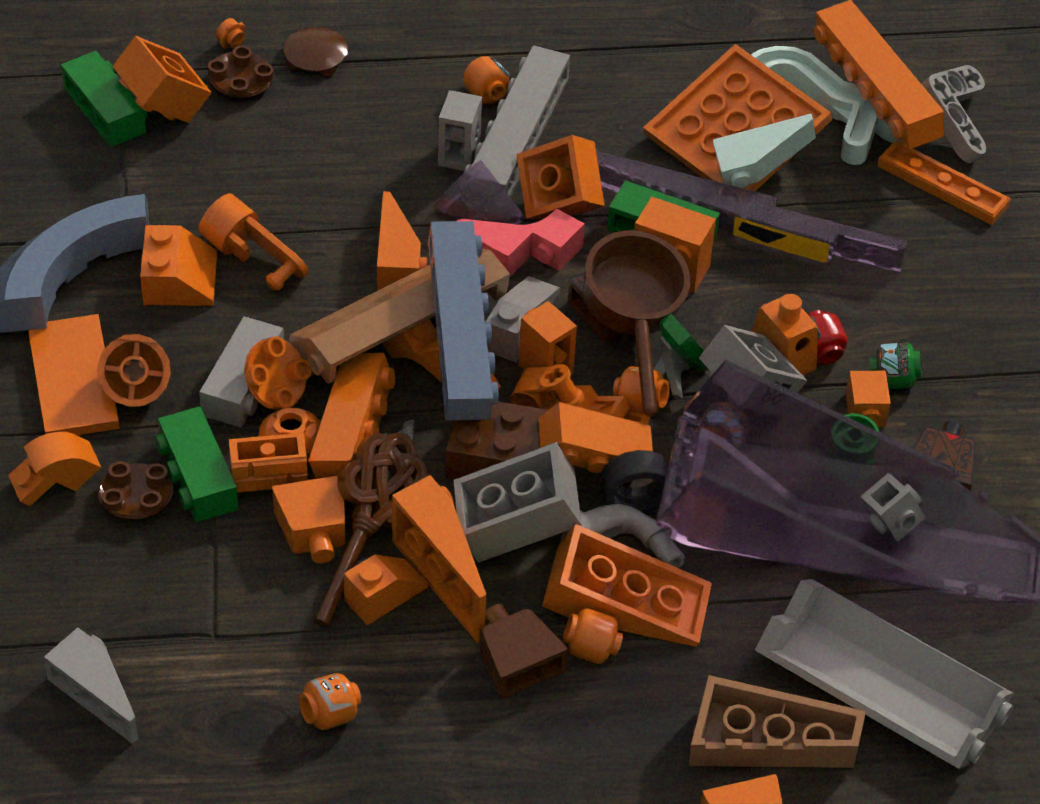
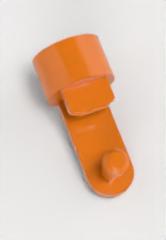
[198,193,309,291]

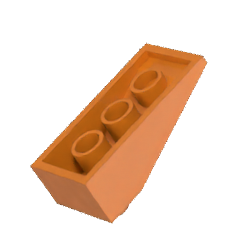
[392,475,486,644]
[542,524,712,647]

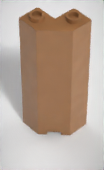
[289,249,510,384]

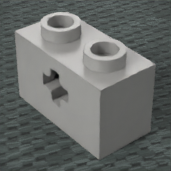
[438,90,482,171]

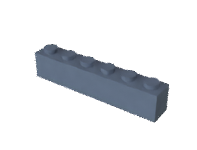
[428,221,499,420]

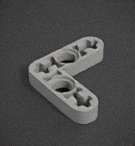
[921,65,986,163]

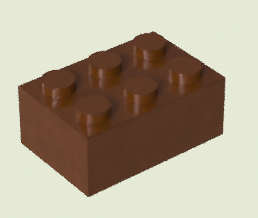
[445,401,548,480]

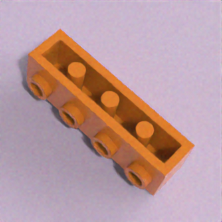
[308,353,395,479]

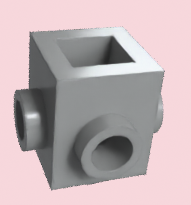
[860,473,926,542]

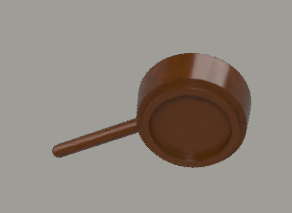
[583,230,690,417]

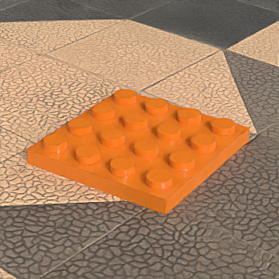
[643,44,832,206]

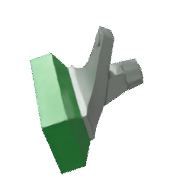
[654,313,708,399]

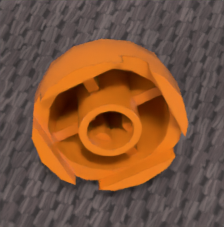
[97,334,171,407]

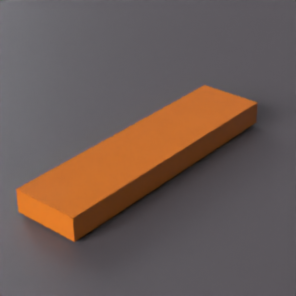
[877,140,1011,225]

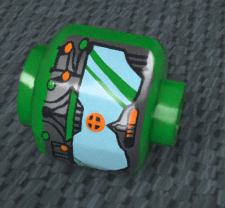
[869,342,922,390]

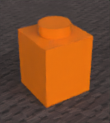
[845,371,891,427]

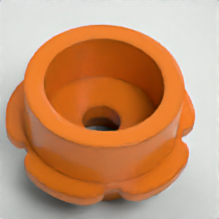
[215,18,245,49]

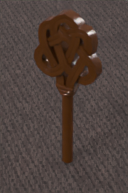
[314,432,428,627]

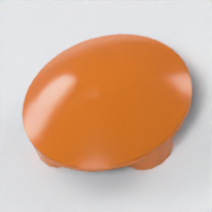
[244,336,311,410]

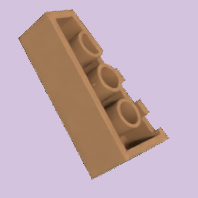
[689,675,866,768]

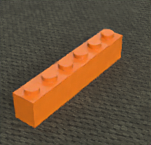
[814,0,944,150]

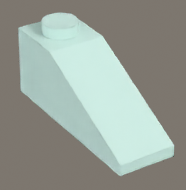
[713,114,816,191]

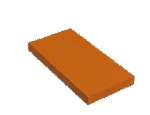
[28,314,120,435]

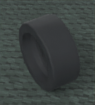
[601,450,675,515]

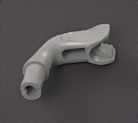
[560,504,685,568]

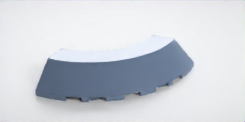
[0,194,149,333]

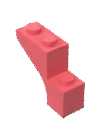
[457,209,585,277]

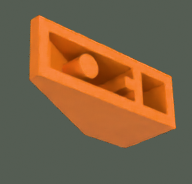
[377,191,427,290]

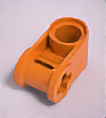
[510,364,584,410]

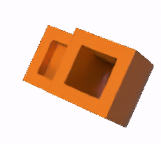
[8,432,102,506]

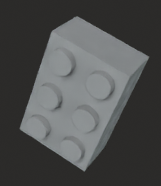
[454,442,582,563]

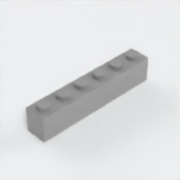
[463,45,570,209]

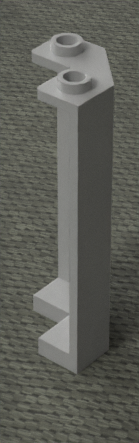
[755,579,1013,769]

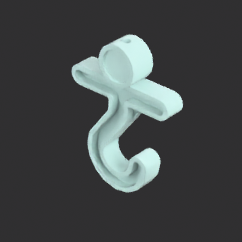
[751,46,902,165]

